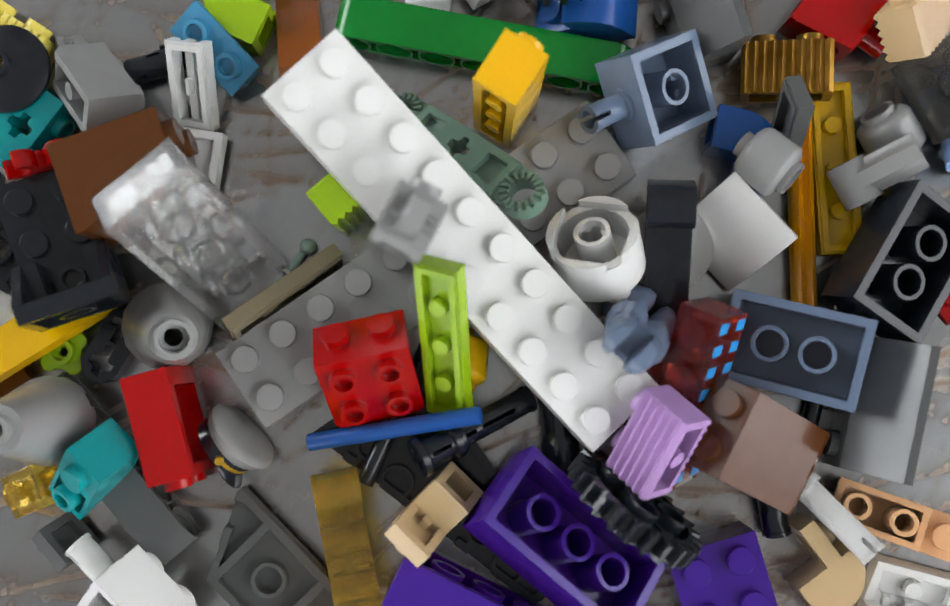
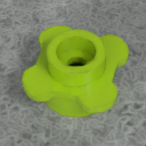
[41,333,88,375]

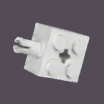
[64,532,197,606]

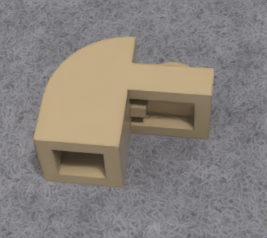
[384,461,484,568]
[785,512,866,606]

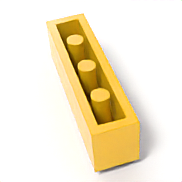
[472,28,549,150]

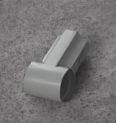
[826,132,930,211]

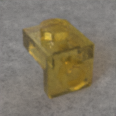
[0,464,59,520]

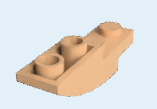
[833,476,950,562]

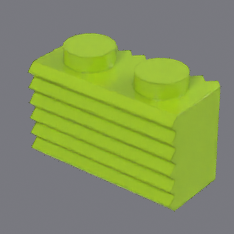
[305,173,370,236]

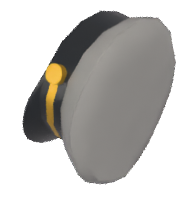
[198,404,275,488]

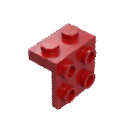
[312,309,424,428]

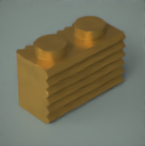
[740,32,835,104]

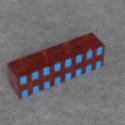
[658,297,748,489]

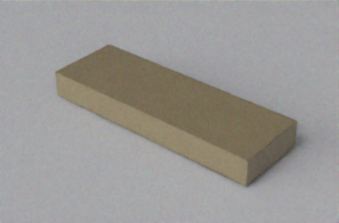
[221,243,343,341]

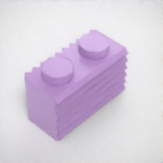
[606,384,711,501]

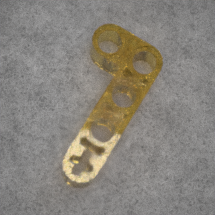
[310,466,382,606]

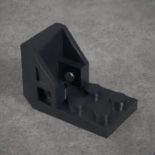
[0,170,131,332]

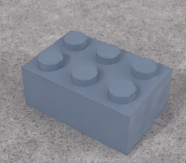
[714,288,878,413]

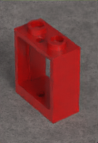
[119,365,215,493]

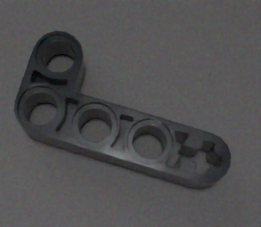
[642,179,698,352]

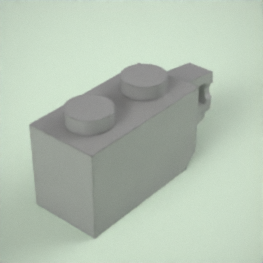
[53,35,145,131]
[367,177,450,264]

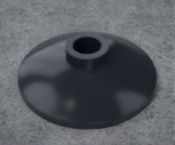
[0,25,51,113]

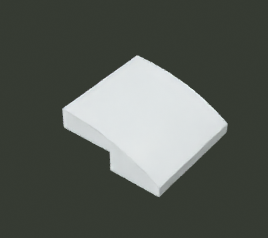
[697,172,798,291]
[857,553,950,606]

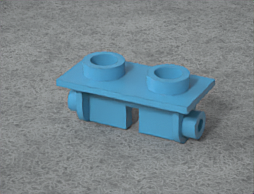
[169,0,260,96]

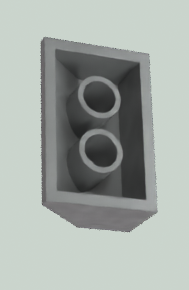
[653,0,753,69]
[822,337,941,486]

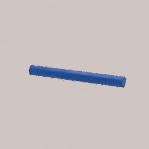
[306,406,483,451]

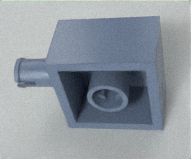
[578,28,719,150]

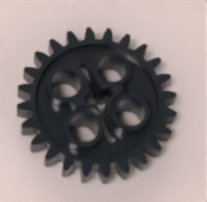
[567,448,703,570]

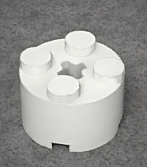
[545,196,646,303]

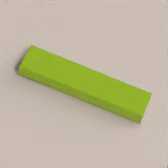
[412,254,473,413]

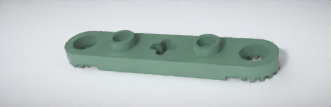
[396,92,548,220]

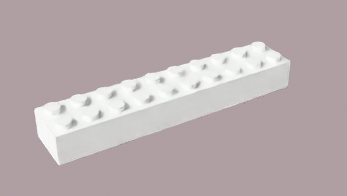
[262,28,659,452]

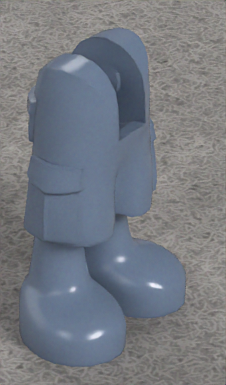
[602,285,679,375]

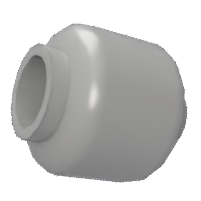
[856,101,926,155]
[732,127,805,196]

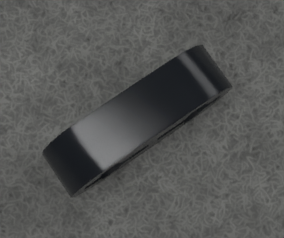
[81,307,135,383]

